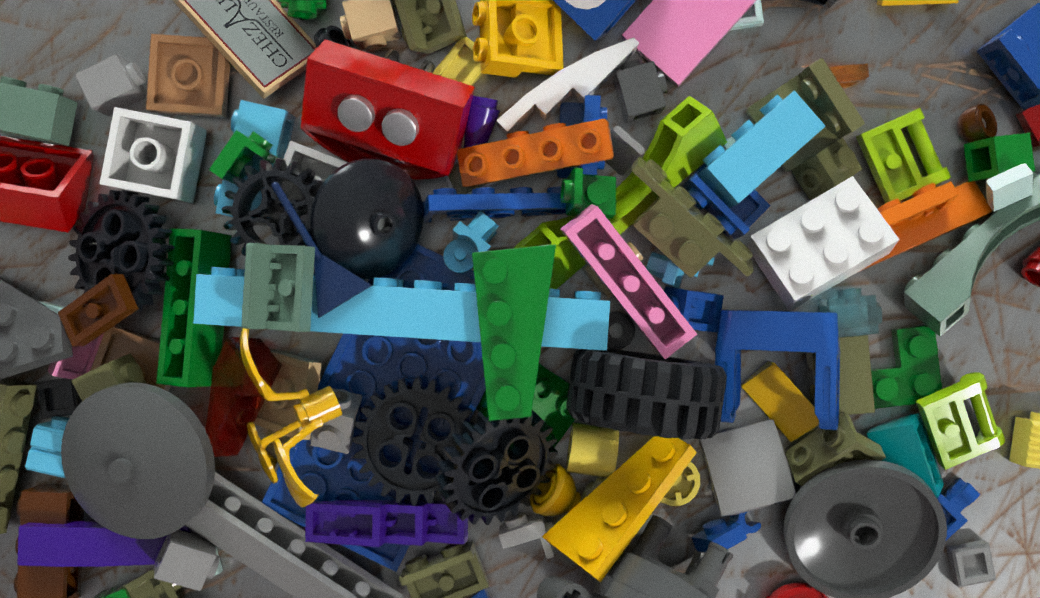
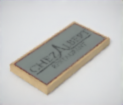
[173,0,316,99]

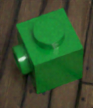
[963,133,1035,182]

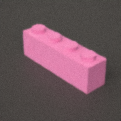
[560,204,697,360]

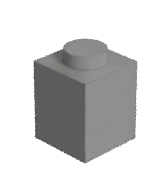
[75,54,147,116]
[154,530,220,591]

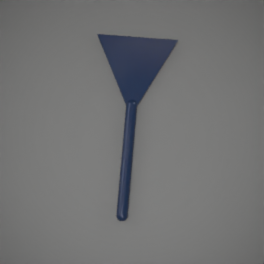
[271,182,372,318]

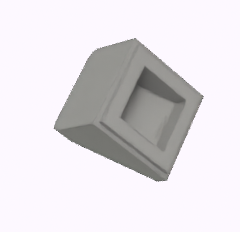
[605,125,645,175]

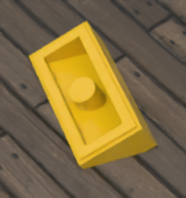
[741,361,819,442]

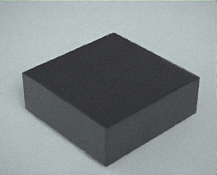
[36,378,82,419]

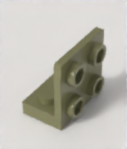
[746,58,866,172]

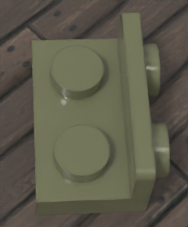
[786,412,886,486]

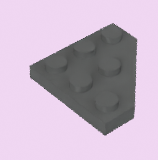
[0,278,73,379]

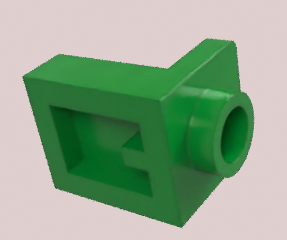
[209,130,278,183]
[560,168,616,219]

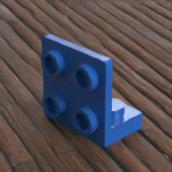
[977,3,1040,110]

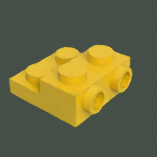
[472,0,564,78]

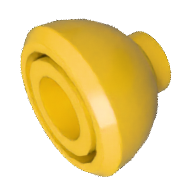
[530,464,581,516]

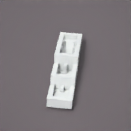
[496,38,639,135]

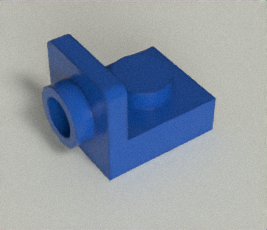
[664,286,724,333]

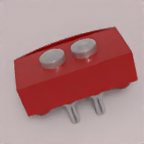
[300,39,475,180]

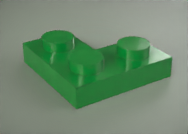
[871,325,942,409]

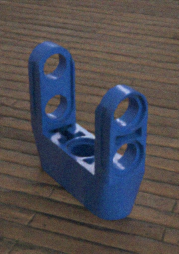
[715,310,840,430]

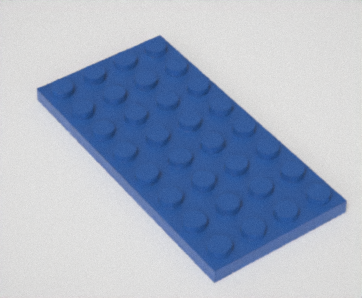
[262,244,486,572]

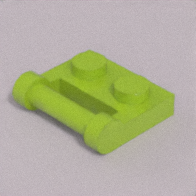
[856,108,951,203]
[916,372,1005,470]

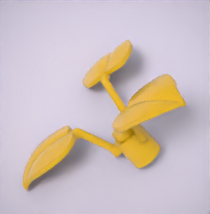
[240,328,342,507]

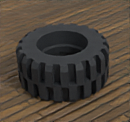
[566,349,727,440]

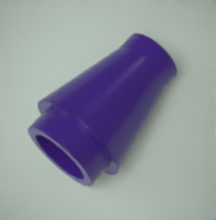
[463,96,500,148]

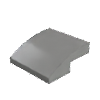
[699,420,796,518]

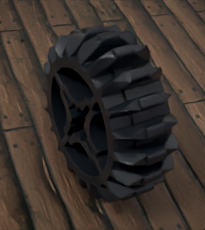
[221,158,323,256]

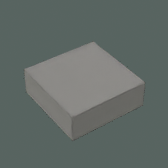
[946,540,996,587]

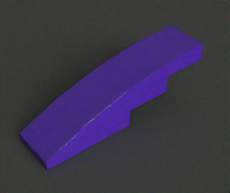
[305,500,468,547]
[17,521,191,567]

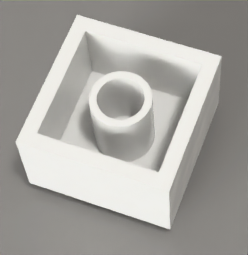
[100,107,207,204]

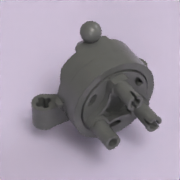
[537,515,733,598]

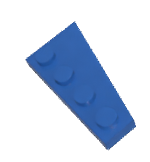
[423,186,566,223]

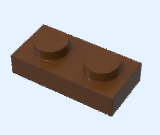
[58,274,139,347]

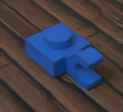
[937,477,980,541]
[691,512,761,553]

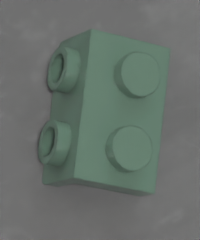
[241,243,315,332]

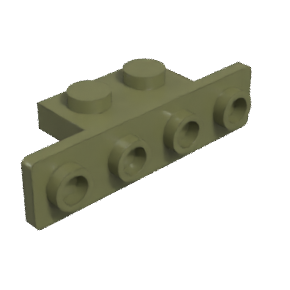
[632,157,754,278]

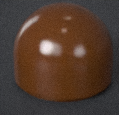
[957,104,997,143]

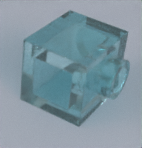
[817,288,882,337]

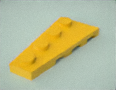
[542,436,697,582]

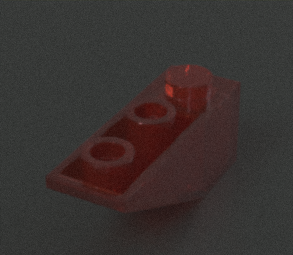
[206,337,282,457]

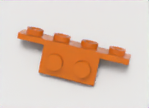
[457,119,614,188]
[859,181,992,272]

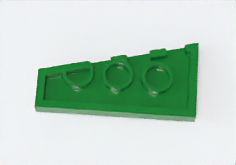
[472,244,556,421]

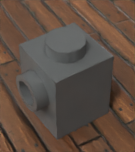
[613,59,667,123]

